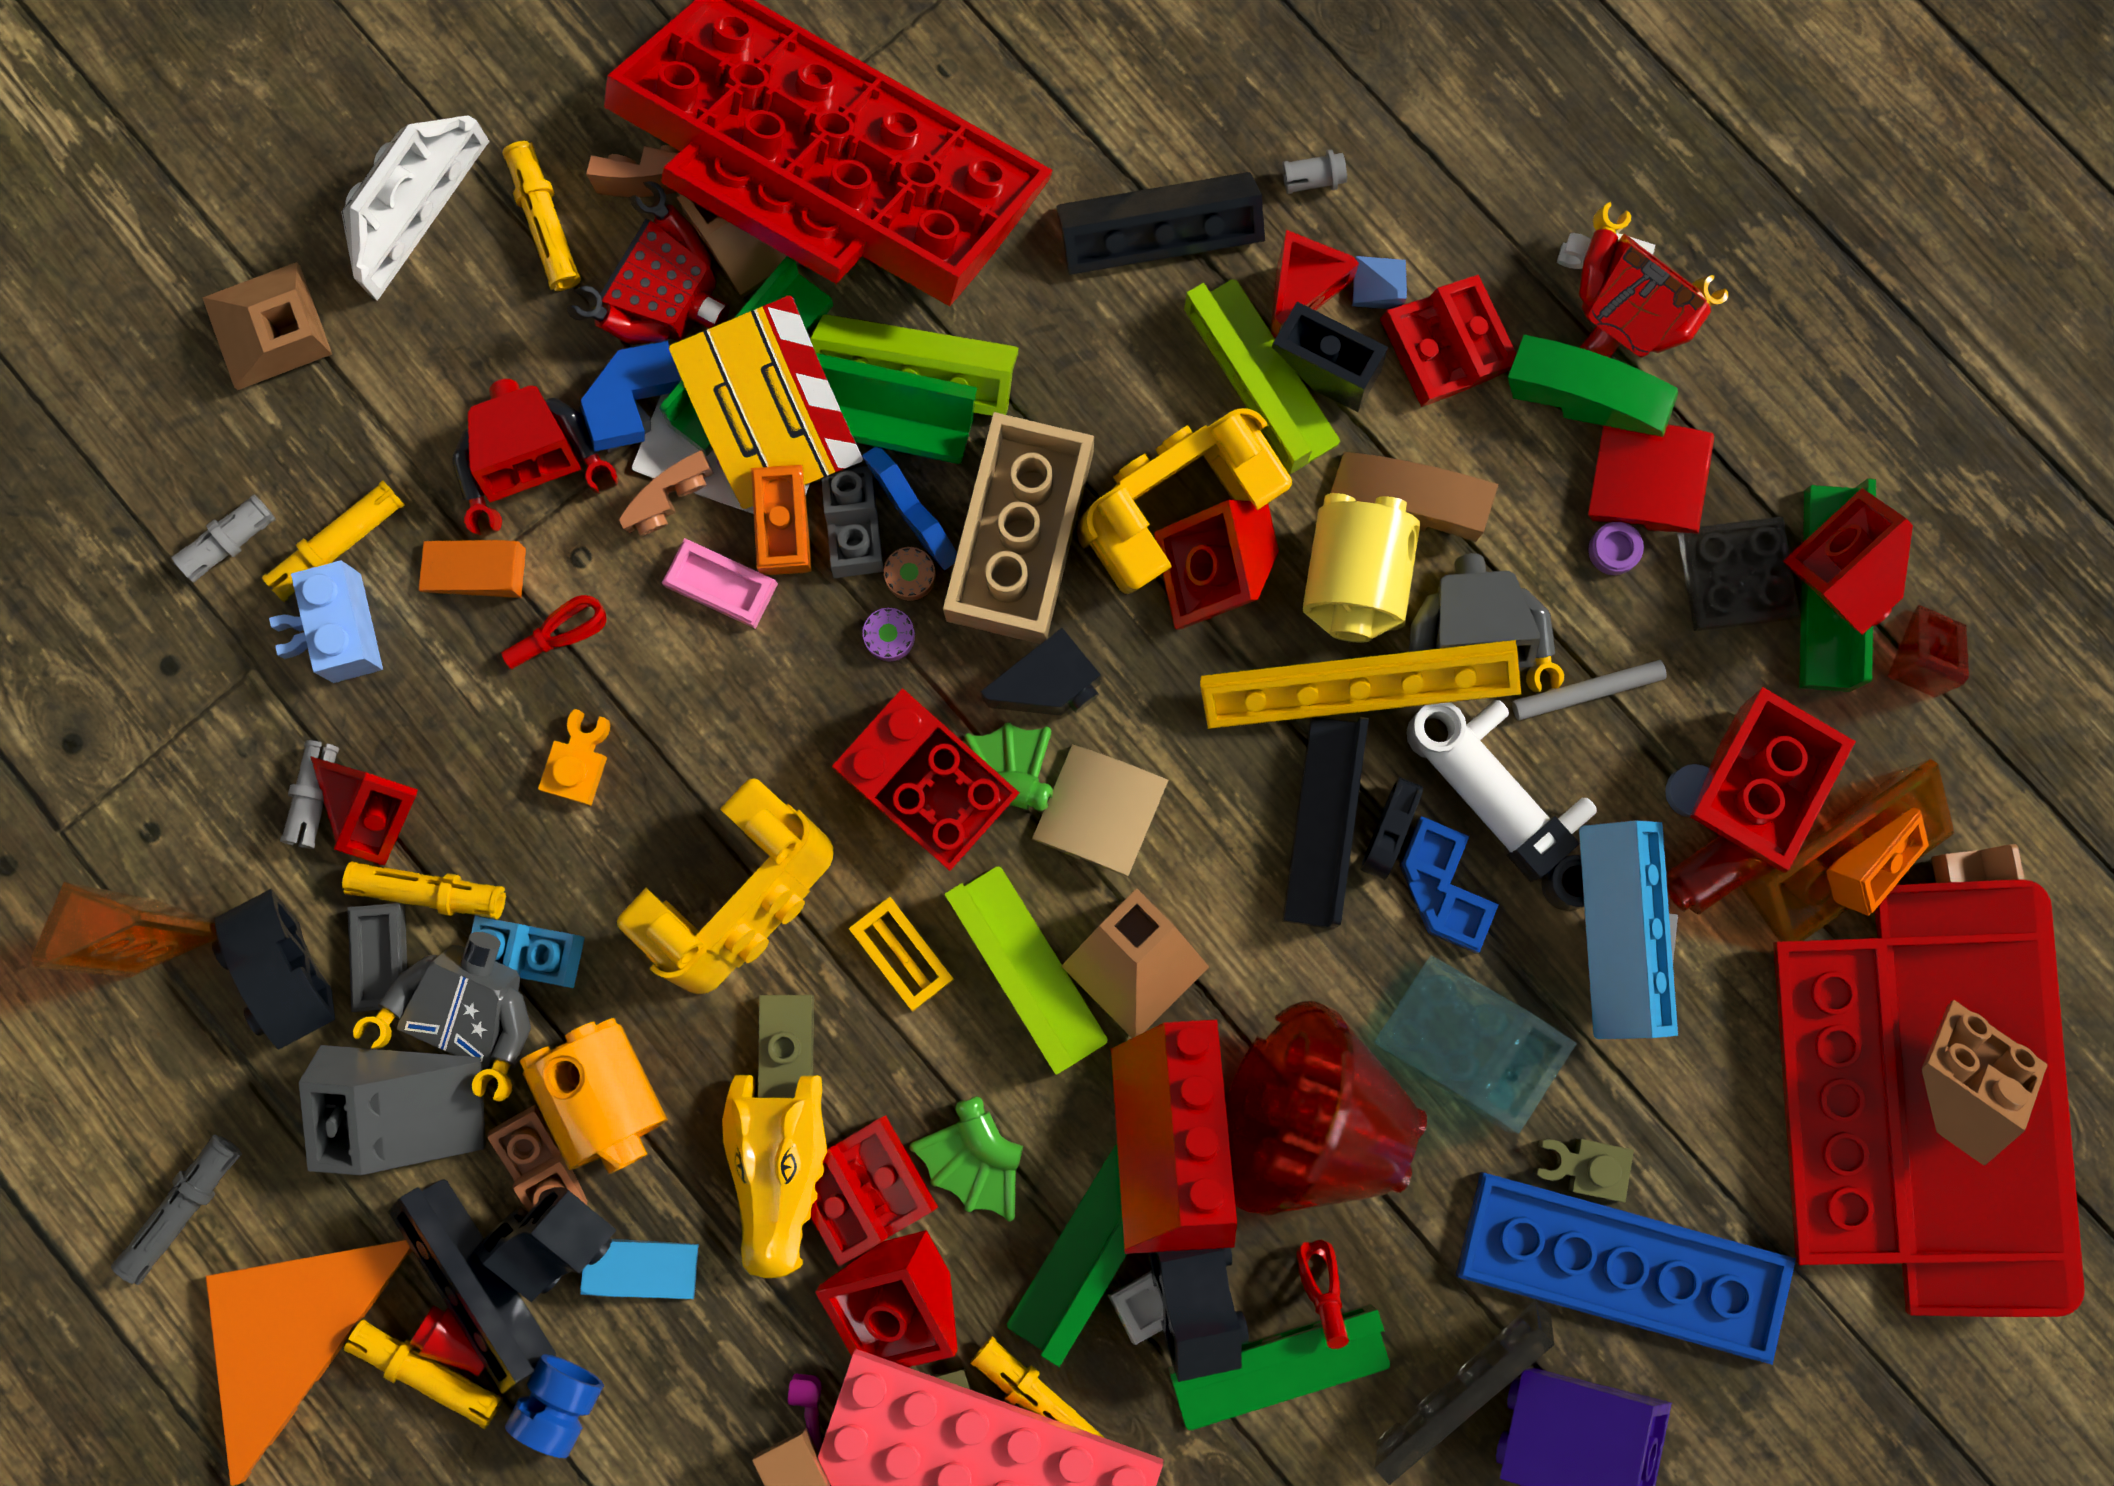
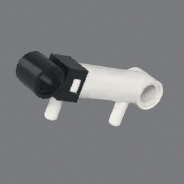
[1406,700,1597,911]

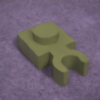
[1533,1138,1634,1203]

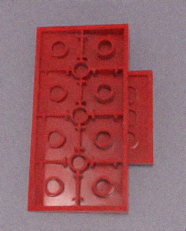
[604,0,1053,307]

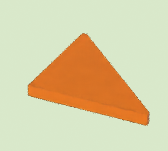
[206,1240,412,1486]

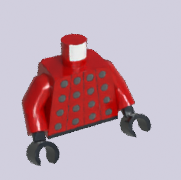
[567,181,730,345]

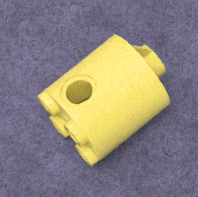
[1303,493,1420,643]

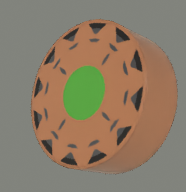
[884,547,936,601]

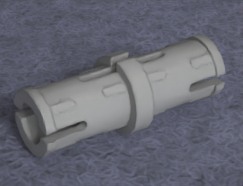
[171,494,276,583]
[280,740,339,849]

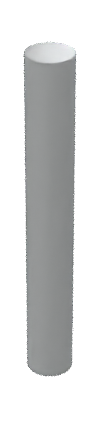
[1512,660,1667,721]

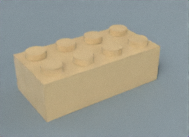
[943,412,1094,644]

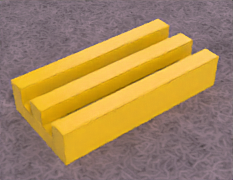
[849,897,955,1012]

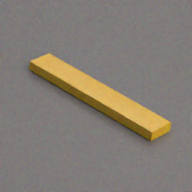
[1200,640,1521,729]

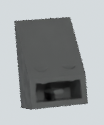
[299,1045,486,1175]

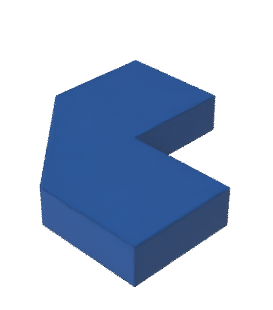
[581,341,681,452]
[862,446,957,570]
[1399,816,1499,954]

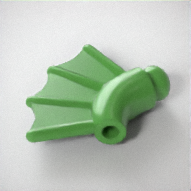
[963,722,1053,811]
[909,1096,1023,1221]

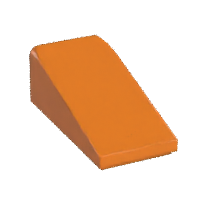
[751,465,811,575]
[418,540,526,598]
[1826,807,1929,916]

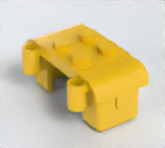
[1077,408,1292,594]
[617,778,834,994]

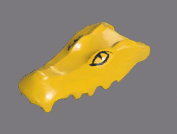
[722,1075,827,1278]

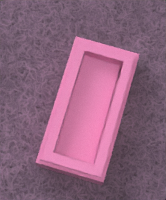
[662,538,778,629]

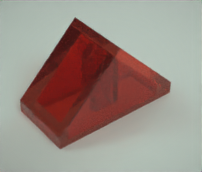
[1887,604,1969,697]

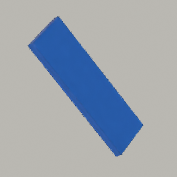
[1455,1172,1796,1365]

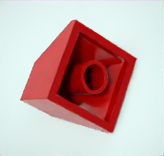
[1783,488,1913,635]
[1154,500,1279,629]
[815,1230,958,1367]

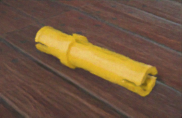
[502,141,581,291]
[262,480,405,602]
[342,861,506,920]
[344,1319,503,1430]
[970,1336,1105,1438]

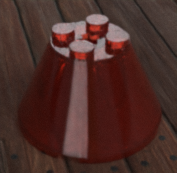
[1226,1001,1427,1216]

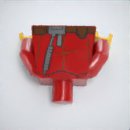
[1579,202,1728,358]

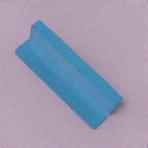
[1579,821,1678,1039]

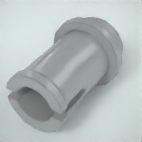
[1282,149,1347,195]

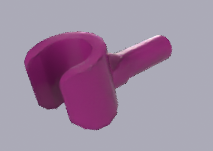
[788,1373,822,1452]

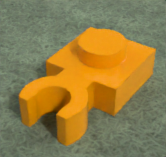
[538,709,610,806]

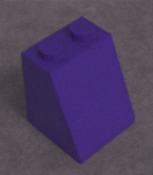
[1496,1368,1672,1486]

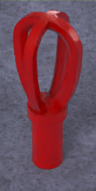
[501,595,607,669]
[1296,1239,1349,1349]

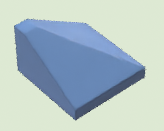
[1352,256,1407,309]

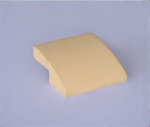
[1032,744,1169,878]

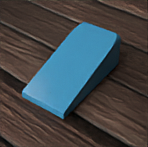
[581,1239,699,1299]

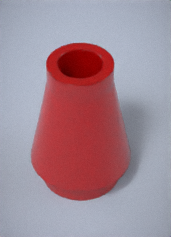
[409,1305,484,1376]

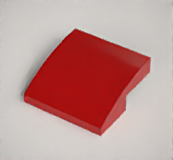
[1380,275,1517,407]
[1588,424,1715,534]
[811,1115,938,1267]

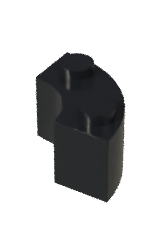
[212,889,335,1050]
[474,1187,617,1302]
[1149,1248,1249,1382]

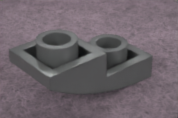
[821,466,884,578]

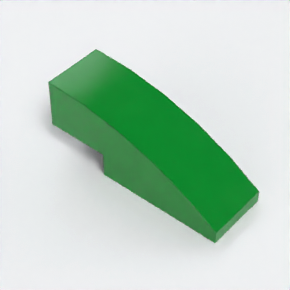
[1508,335,1678,437]

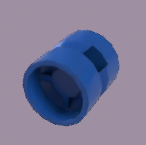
[505,1354,604,1458]

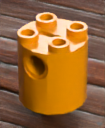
[520,1018,668,1174]

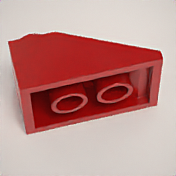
[1690,687,1856,873]

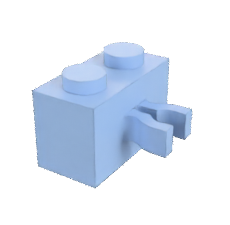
[269,560,383,683]

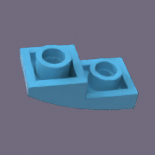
[471,916,585,988]

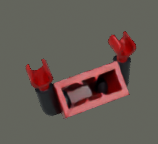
[452,379,618,535]

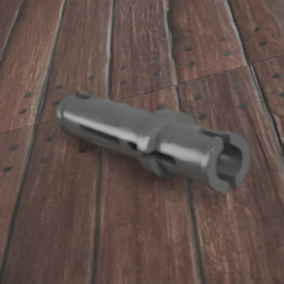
[111,1134,242,1285]

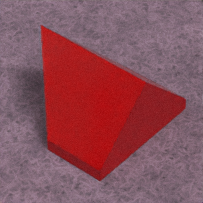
[1270,230,1359,339]
[310,756,418,866]

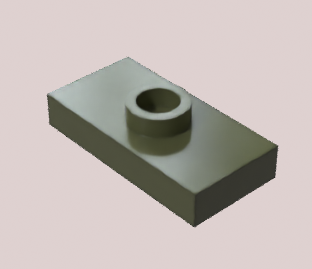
[758,995,814,1098]

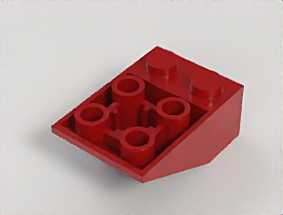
[832,688,1020,871]

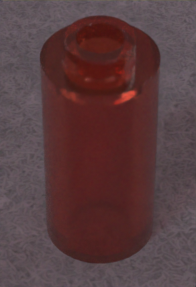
[1667,835,1771,914]

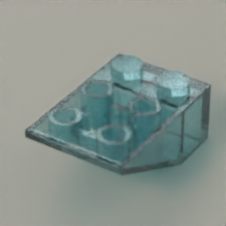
[1373,955,1577,1134]

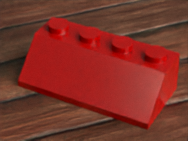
[1111,1019,1237,1254]

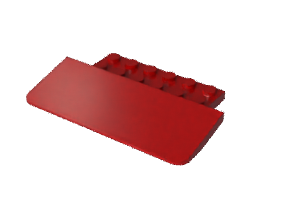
[1773,879,2085,1317]

